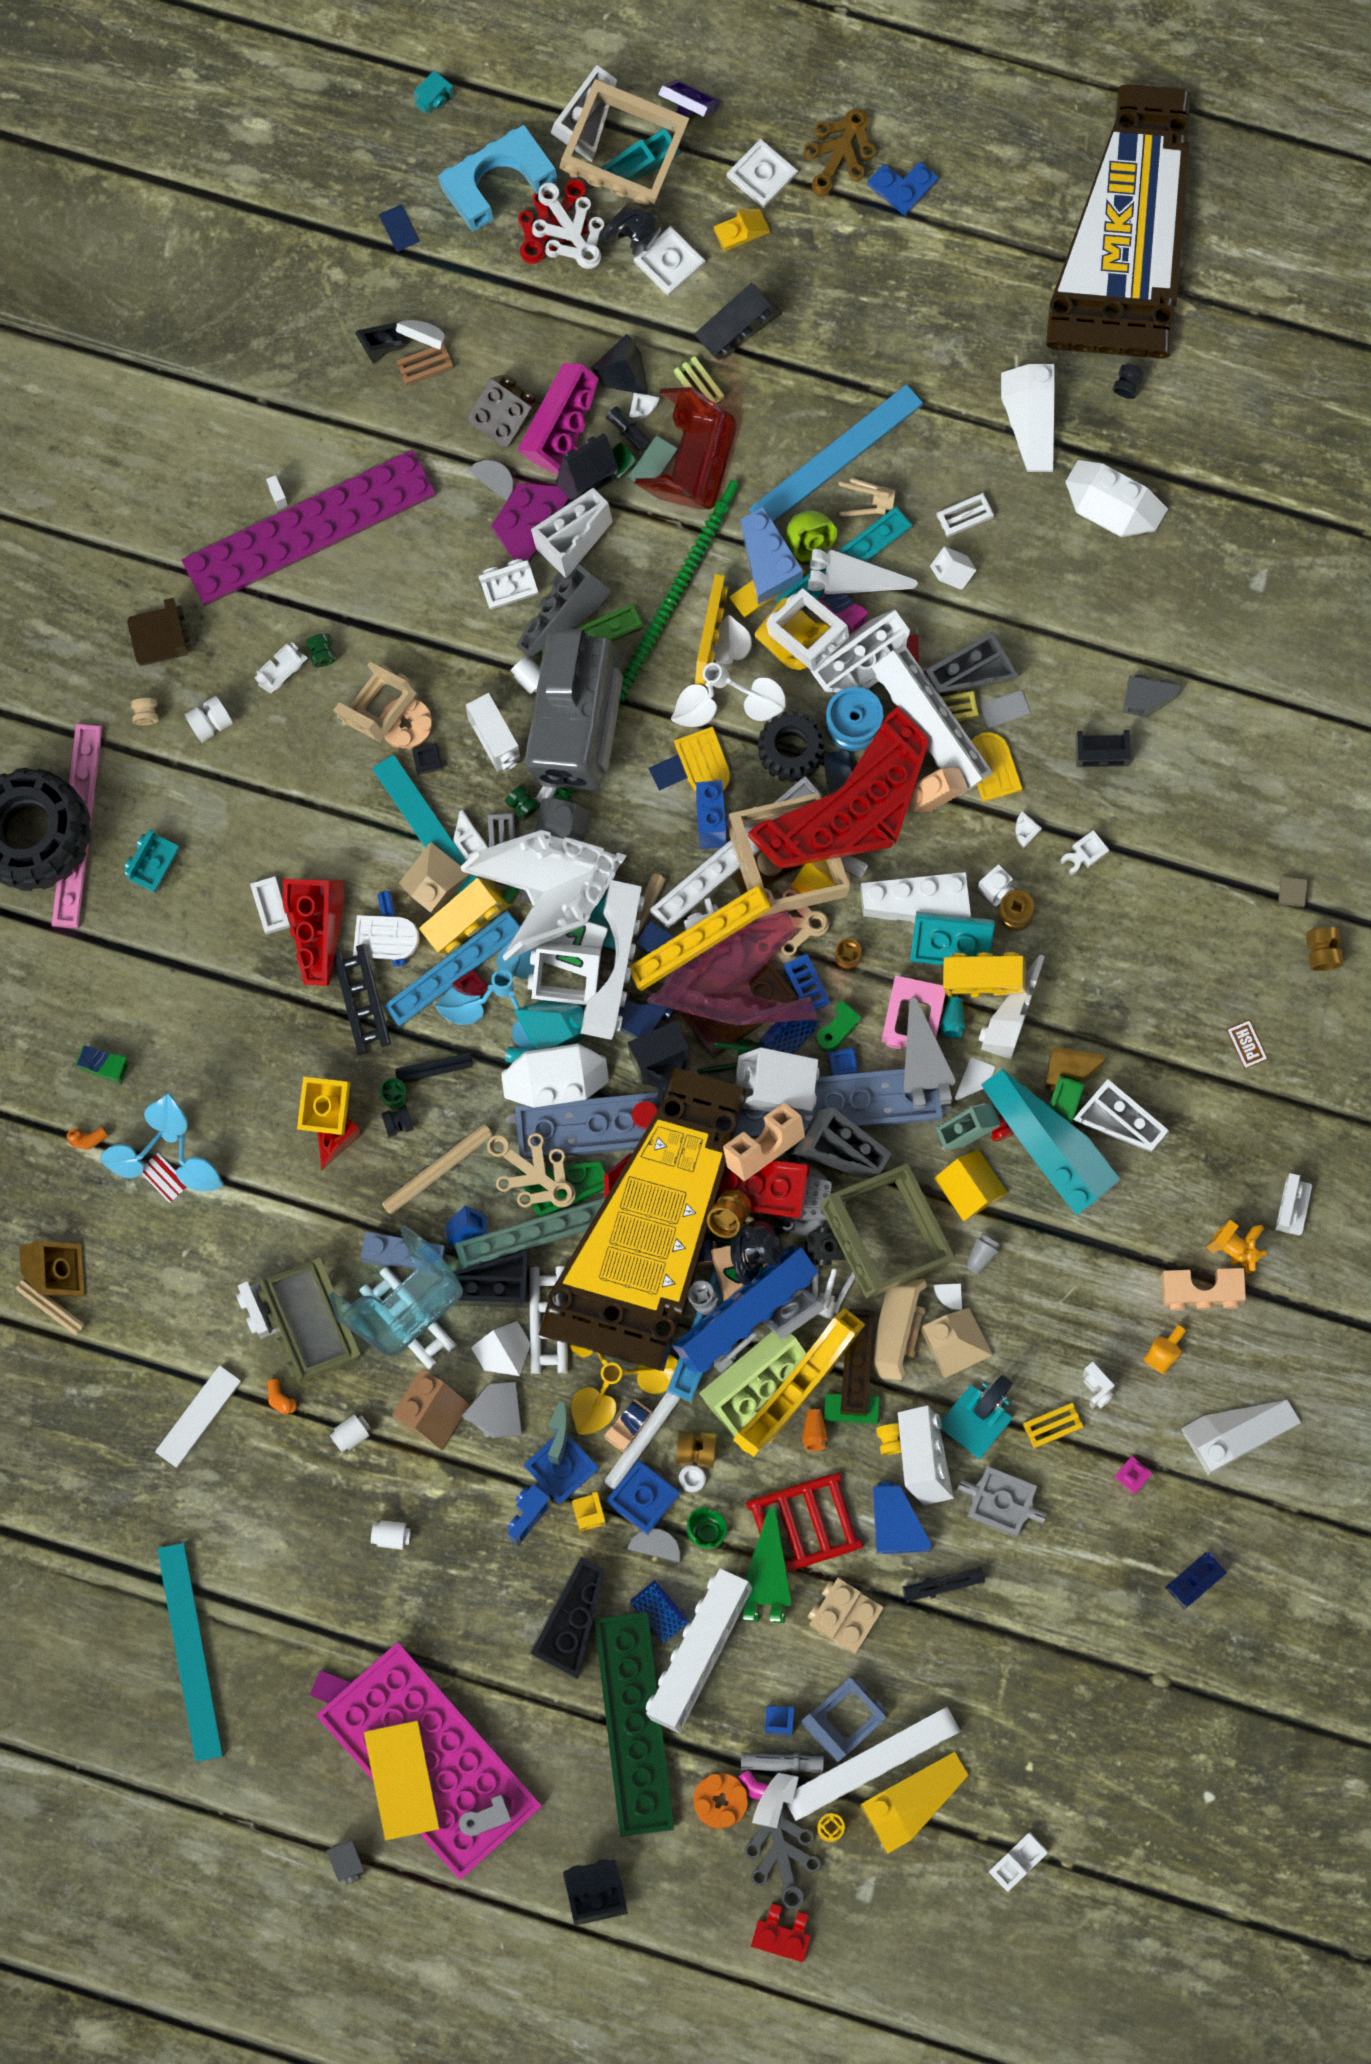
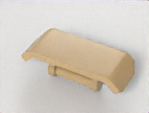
[871,1279,927,1380]

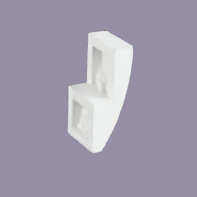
[752,1773,799,1828]
[989,1832,1049,1892]

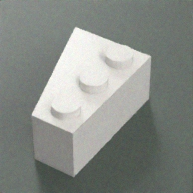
[898,1405,954,1505]

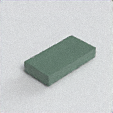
[628,436,678,492]

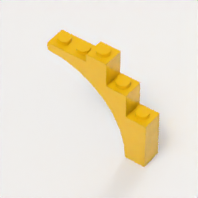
[733,1308,865,1457]

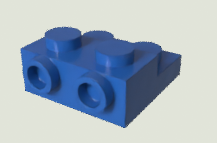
[507,1482,552,1546]

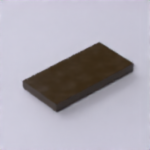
[682,957,799,1059]

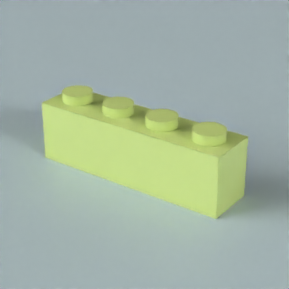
[699,1332,807,1437]

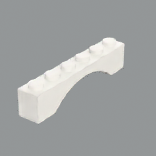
[581,880,645,1040]

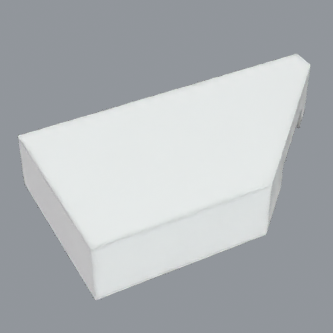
[453,810,488,861]

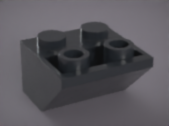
[556,433,618,502]

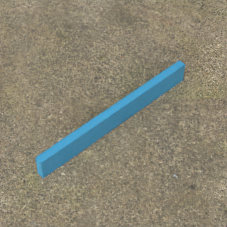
[749,384,923,523]

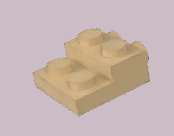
[808,1578,884,1654]

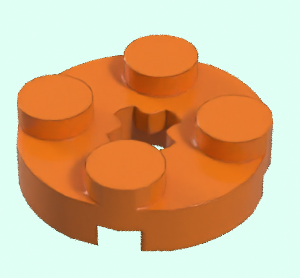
[693,1773,748,1829]

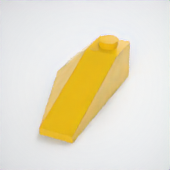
[860,1752,969,1854]

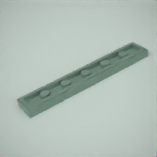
[455,1197,605,1268]

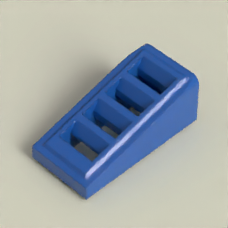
[784,954,830,1015]

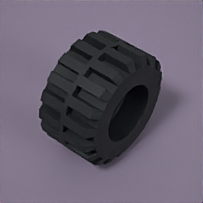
[758,711,824,782]

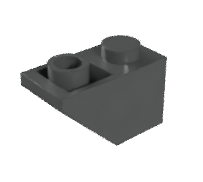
[1122,674,1181,717]

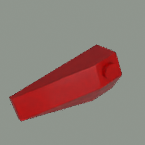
[283,879,344,986]

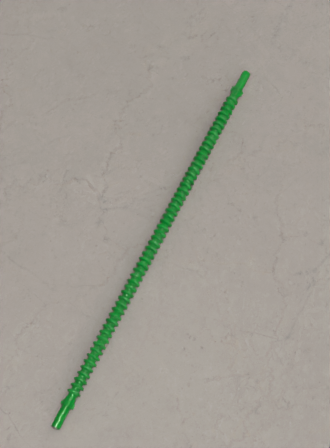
[503,480,739,905]

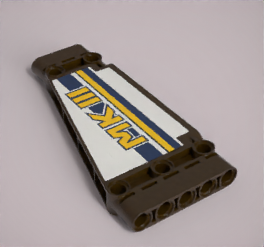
[1046,84,1191,359]

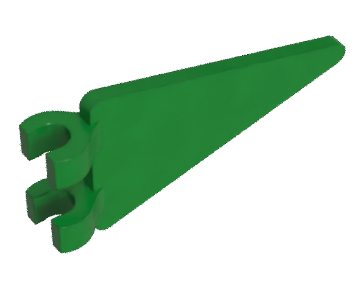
[743,1508,792,1623]

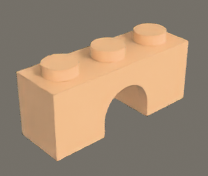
[723,1102,805,1181]
[1161,1268,1246,1311]

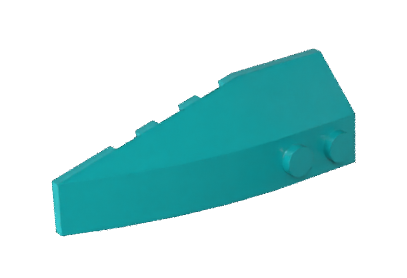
[981,1068,1121,1215]

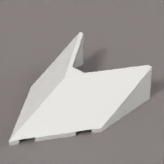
[460,830,627,961]

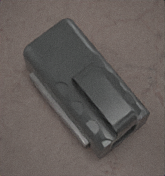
[525,627,623,790]

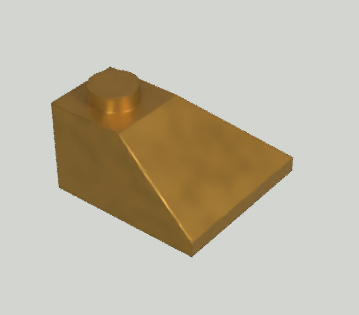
[1045,1047,1106,1093]
[19,1241,84,1297]

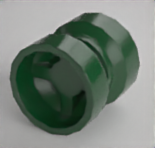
[306,633,337,668]
[504,784,541,821]
[380,1078,408,1109]

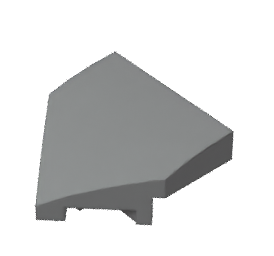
[461,1382,522,1438]

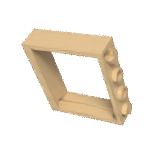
[559,79,689,207]
[726,793,851,918]

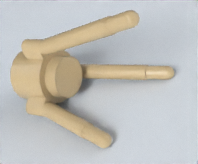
[838,478,895,517]

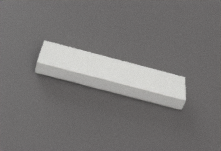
[155,1365,241,1468]

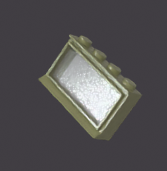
[256,1257,360,1384]

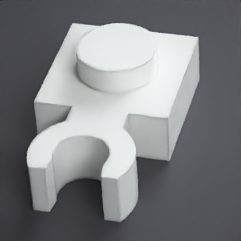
[1061,830,1109,875]

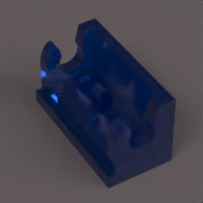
[1165,1552,1227,1610]

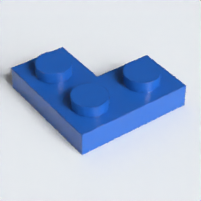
[867,162,939,217]

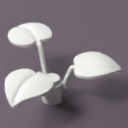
[671,615,786,727]

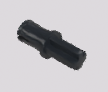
[606,406,651,451]

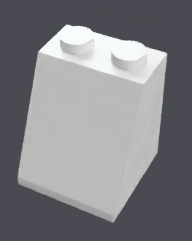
[735,1048,819,1115]

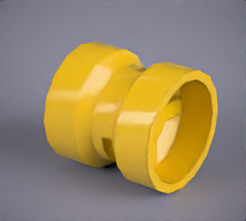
[876,1423,902,1456]
[817,1813,845,1842]

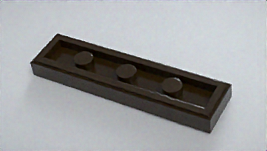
[840,1309,875,1416]

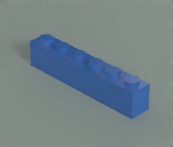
[672,1246,819,1373]

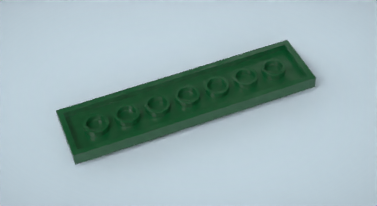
[594,1612,674,1837]

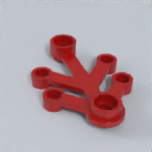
[518,180,589,264]

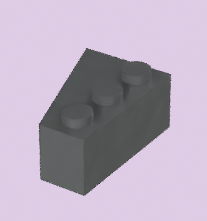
[924,632,1018,696]

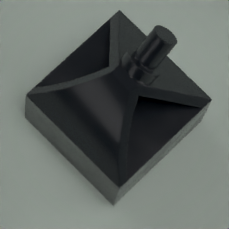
[627,1020,691,1105]

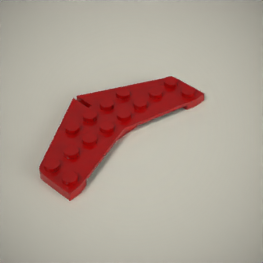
[747,706,928,868]

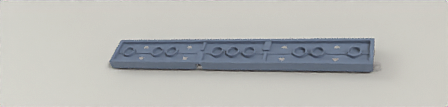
[506,1069,951,1160]

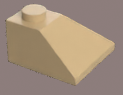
[399,842,471,914]
[921,1308,993,1379]

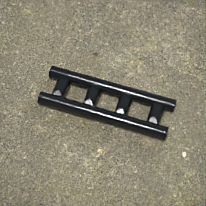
[334,944,391,1055]

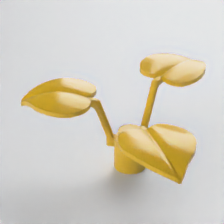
[570,1317,678,1435]

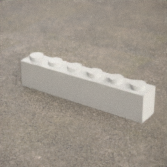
[872,645,993,795]
[646,1568,753,1734]

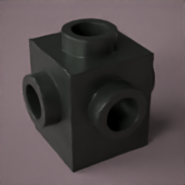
[804,1227,846,1265]

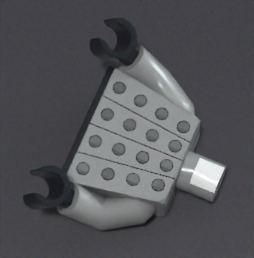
[776,1152,846,1236]

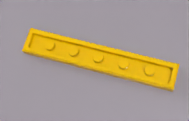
[628,885,773,991]

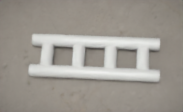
[359,1266,457,1370]
[529,1266,568,1374]

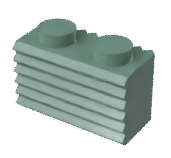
[936,1103,1000,1151]

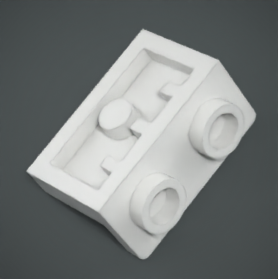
[1275,1173,1312,1235]
[1083,1362,1115,1409]

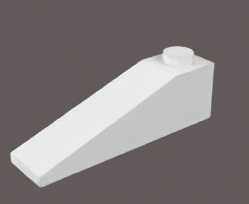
[1001,364,1054,472]
[979,955,1045,1059]

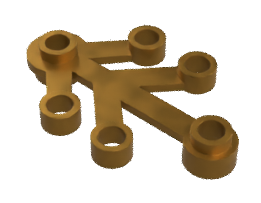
[803,109,875,197]

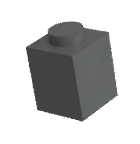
[326,1840,365,1885]

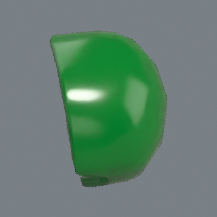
[686,1506,727,1549]

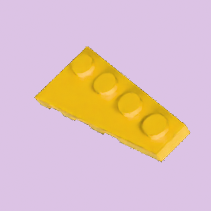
[695,574,728,687]

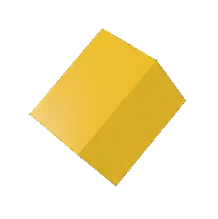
[934,1149,1008,1222]

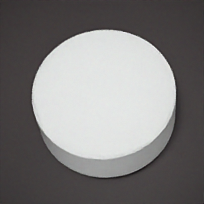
[679,1465,706,1493]

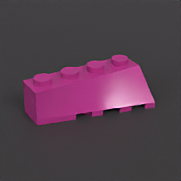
[517,363,599,475]

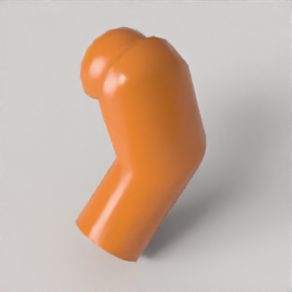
[67,1126,108,1150]
[267,1379,297,1414]

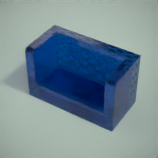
[759,1001,818,1054]
[630,1580,689,1645]

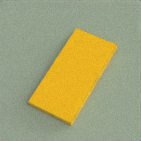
[364,1721,439,1841]

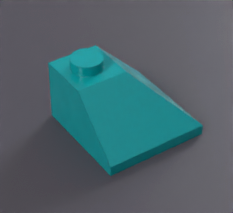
[514,1000,586,1050]

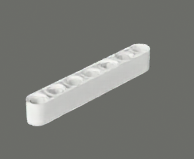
[786,1707,961,1821]

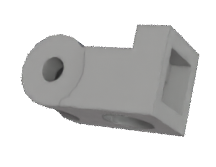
[459,1795,512,1836]

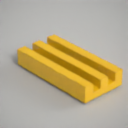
[1023,1403,1083,1449]

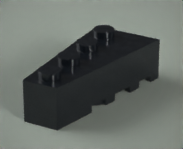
[528,1557,605,1680]

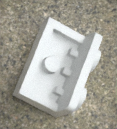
[479,559,539,610]
[236,1282,277,1339]

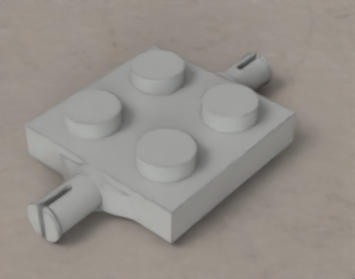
[957,1466,1047,1537]

